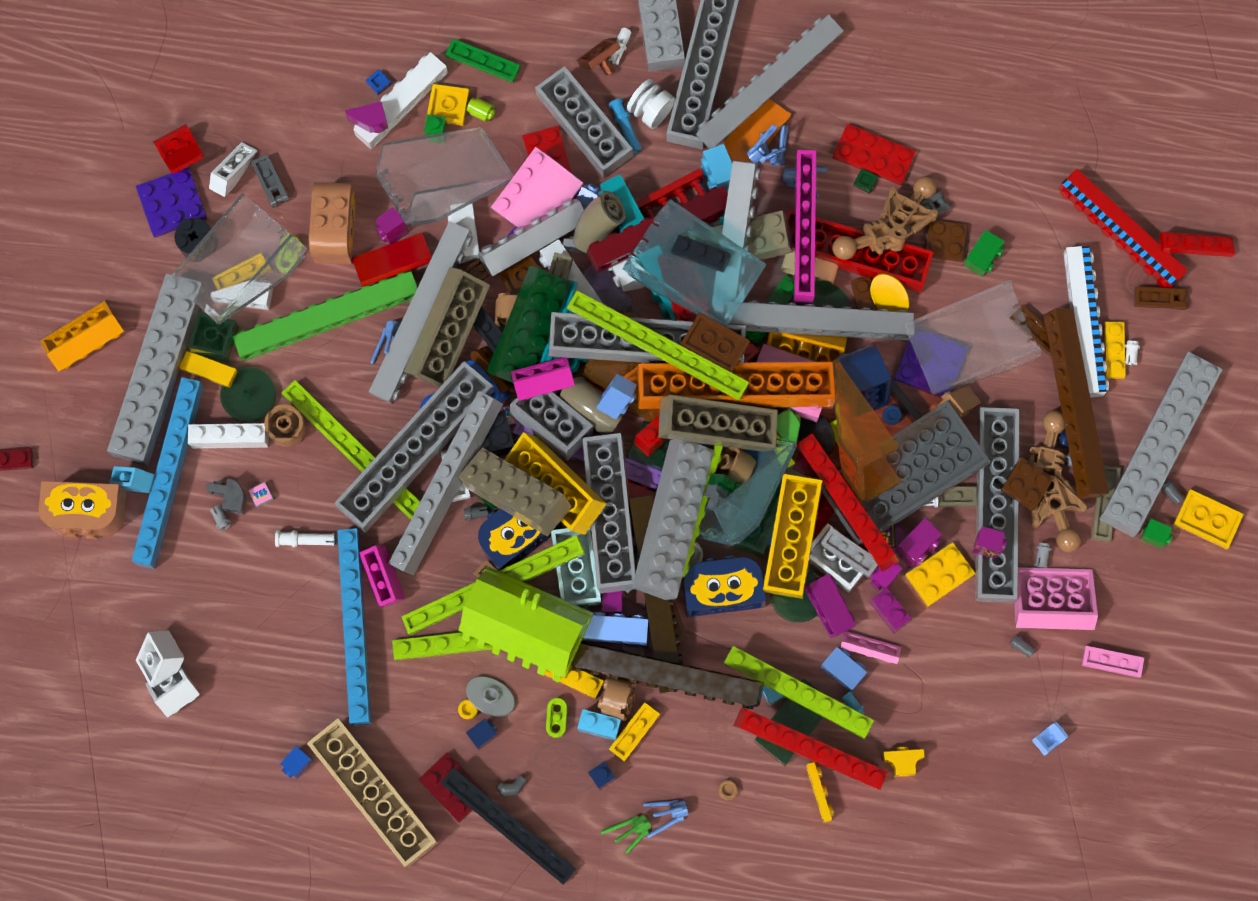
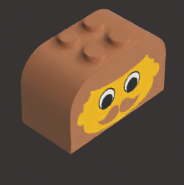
[309,182,357,264]
[39,481,127,540]

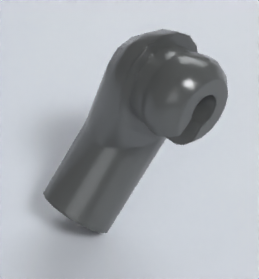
[497,775,527,796]

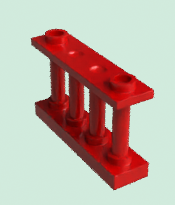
[636,168,706,245]

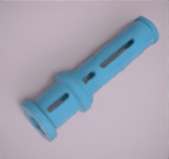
[608,98,642,154]

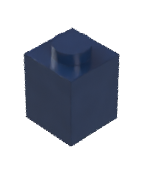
[466,719,498,750]
[588,761,616,791]

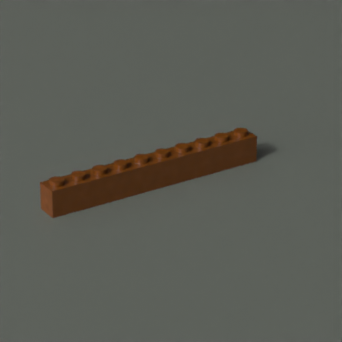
[1043,308,1109,499]

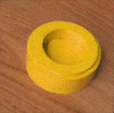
[458,700,478,720]

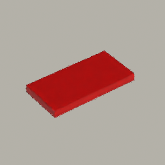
[352,233,432,287]

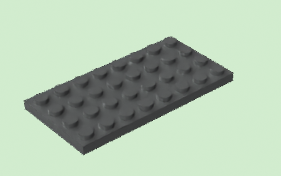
[821,400,991,547]

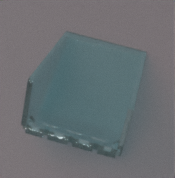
[622,199,767,327]
[697,439,797,546]

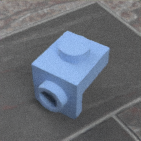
[576,184,599,210]
[1032,722,1068,756]

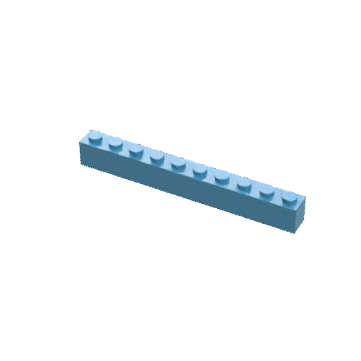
[132,377,204,569]
[337,528,372,726]

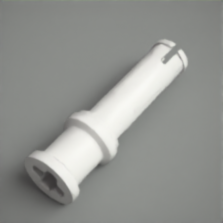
[275,530,335,547]

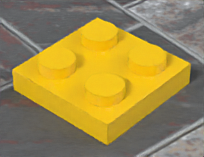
[427,84,470,126]

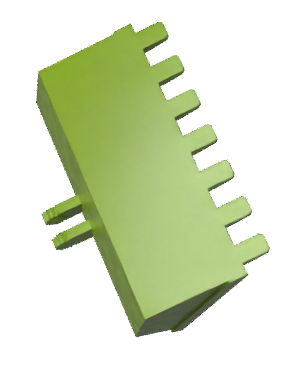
[458,566,594,682]

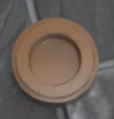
[718,780,738,801]

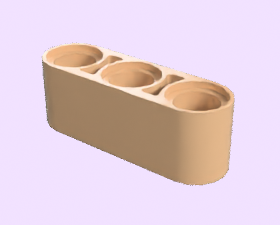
[781,251,838,285]

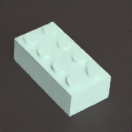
[551,528,602,607]

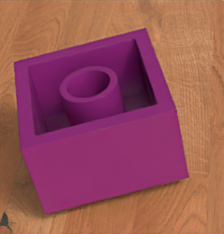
[894,518,942,568]

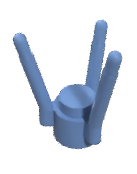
[760,124,788,166]
[747,125,786,164]
[783,167,828,197]
[370,321,400,364]
[643,799,688,838]

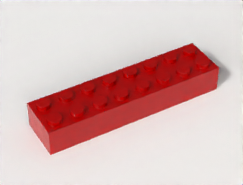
[786,209,933,293]

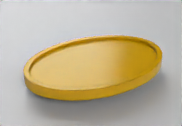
[870,273,909,312]

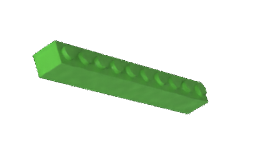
[233,271,417,362]

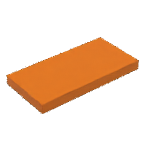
[723,99,791,163]

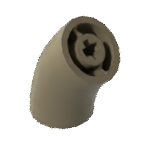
[573,191,625,253]
[559,377,623,435]

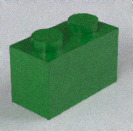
[963,230,1005,277]

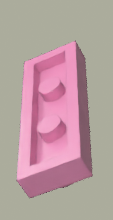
[840,631,901,664]
[1081,646,1144,678]

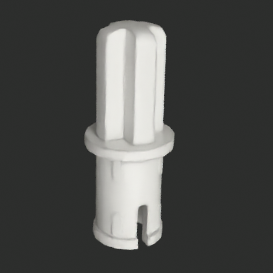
[608,28,631,65]

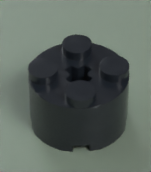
[174,218,216,261]

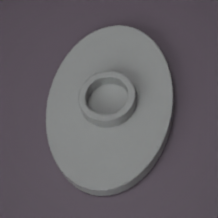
[466,677,515,717]

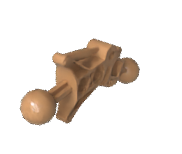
[832,176,938,260]
[1028,411,1087,552]

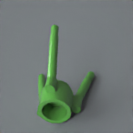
[600,814,652,854]

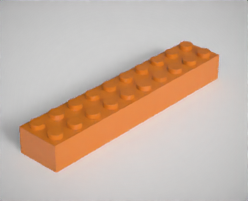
[637,362,835,409]

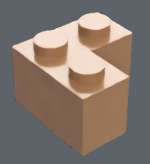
[929,385,982,419]

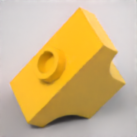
[882,747,924,777]

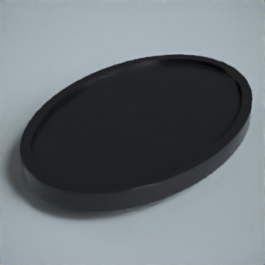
[799,414,835,456]

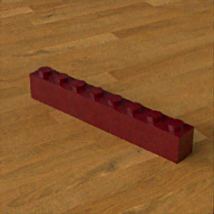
[587,186,728,273]

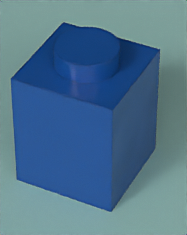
[280,746,313,779]

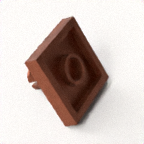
[577,39,621,75]

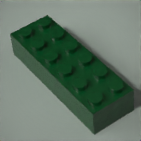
[487,266,571,383]

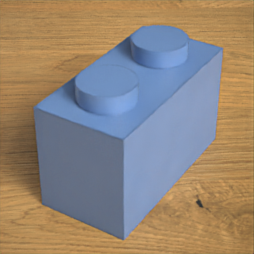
[596,374,637,419]
[820,647,867,692]

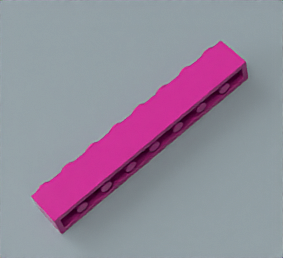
[794,150,816,303]

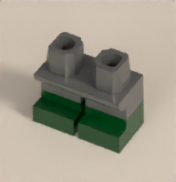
[704,474,748,519]

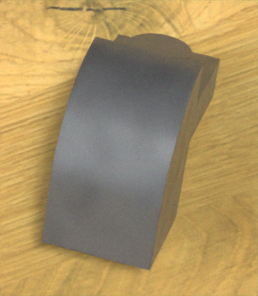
[206,478,246,515]

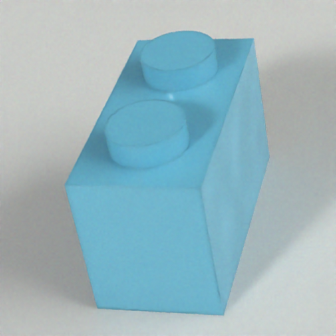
[109,466,154,493]
[577,709,621,741]

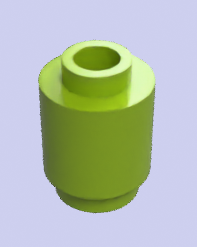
[467,98,496,122]

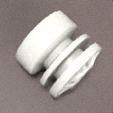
[627,79,675,129]

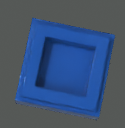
[365,69,392,95]

